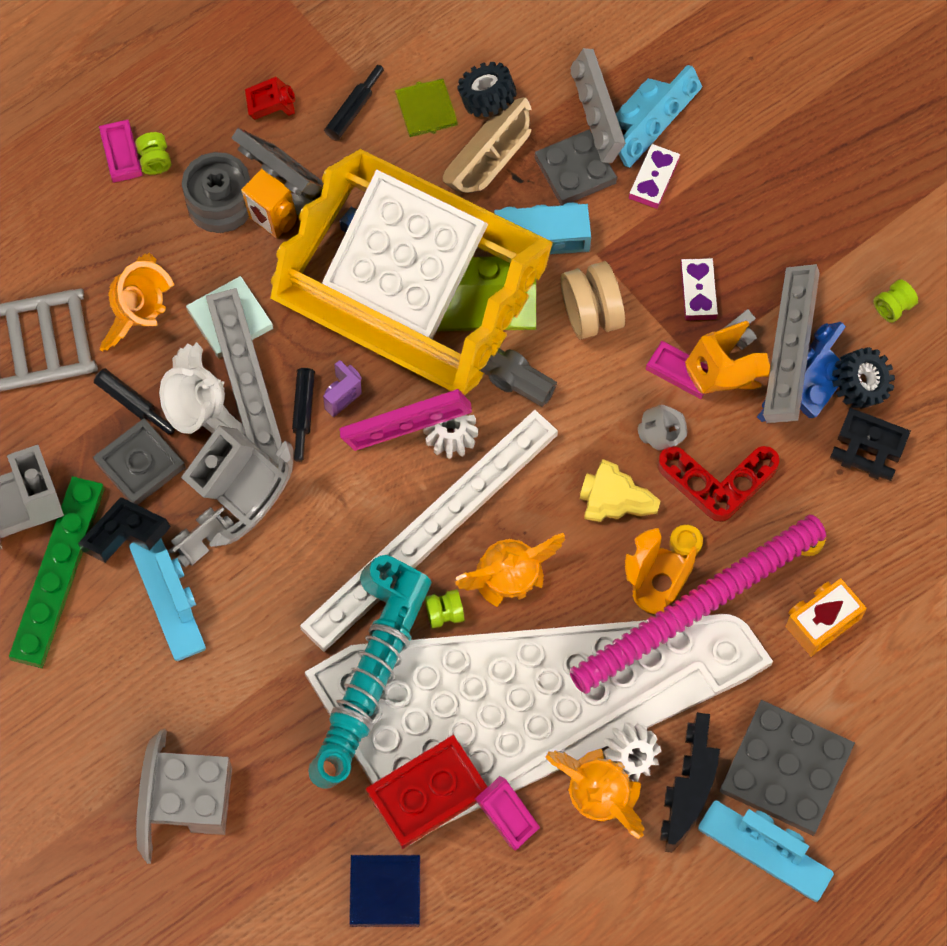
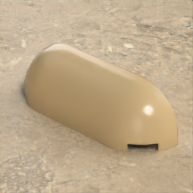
[443,97,532,193]

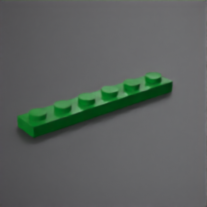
[9,476,105,669]

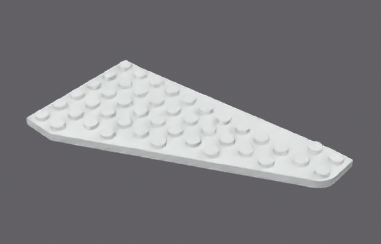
[305,614,773,845]

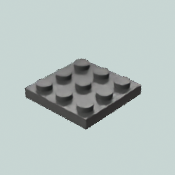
[231,128,323,200]
[719,700,855,836]

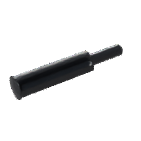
[324,65,384,141]
[94,368,175,435]
[292,368,315,462]

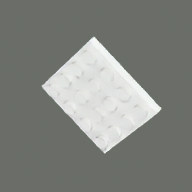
[322,169,488,339]

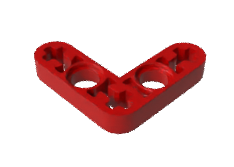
[658,446,780,522]

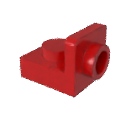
[245,76,296,120]

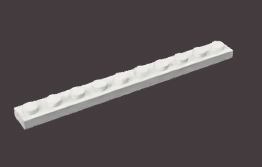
[300,410,558,652]

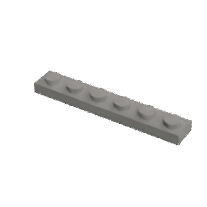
[763,264,820,423]
[206,288,282,465]

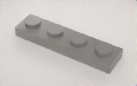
[570,48,626,163]

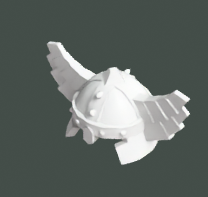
[159,342,246,436]

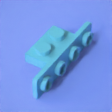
[616,65,702,168]
[129,538,206,661]
[698,800,834,902]

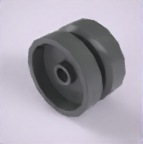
[182,152,250,233]

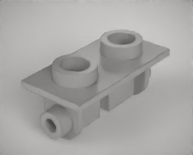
[168,507,234,568]

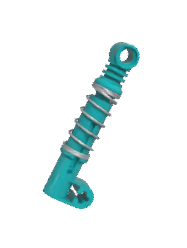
[308,555,432,789]

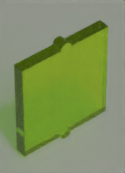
[395,78,458,137]

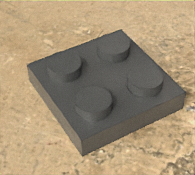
[534,129,617,206]
[93,418,186,505]

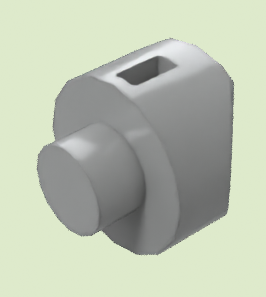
[638,405,687,451]

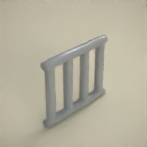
[0,288,98,392]

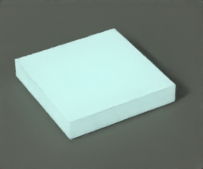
[186,276,273,359]

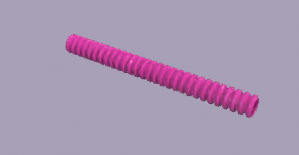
[570,514,826,694]

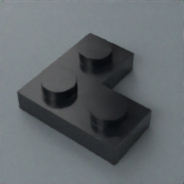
[78,497,171,563]

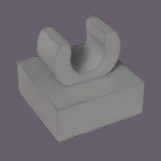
[724,309,757,350]

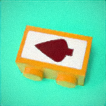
[241,169,297,239]
[785,578,867,657]

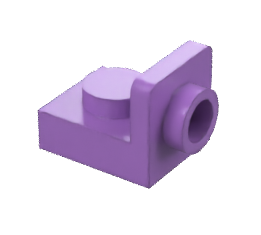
[323,360,362,418]

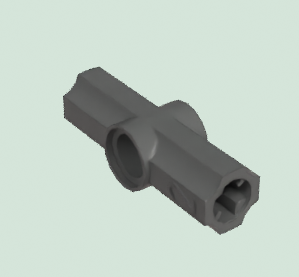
[479,348,557,407]

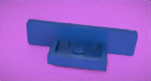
[757,322,846,422]

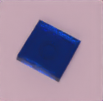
[349,855,420,927]

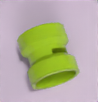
[135,132,172,175]
[873,279,918,323]
[425,589,465,628]

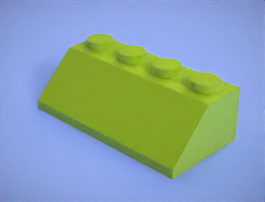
[437,257,536,331]

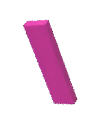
[339,389,472,451]

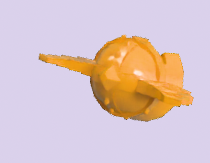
[99,253,174,352]
[455,533,566,607]
[545,749,644,839]

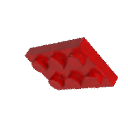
[365,735,487,849]

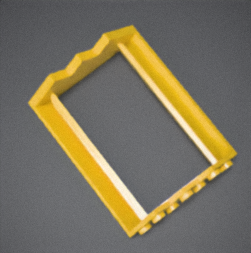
[270,149,553,395]

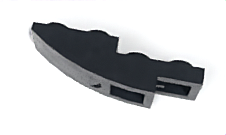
[660,712,720,853]

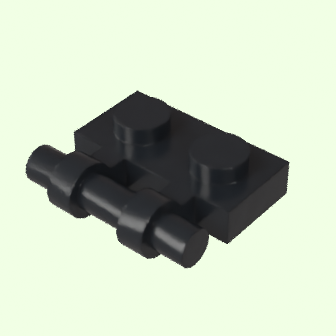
[830,408,911,481]

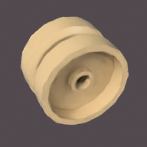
[561,261,625,340]

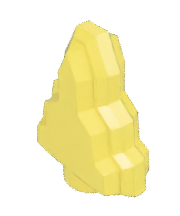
[580,459,661,522]

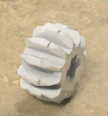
[423,415,478,459]
[603,722,662,782]

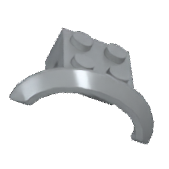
[181,425,294,547]
[0,445,64,550]
[136,729,232,864]

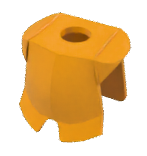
[685,321,770,394]
[625,528,697,615]

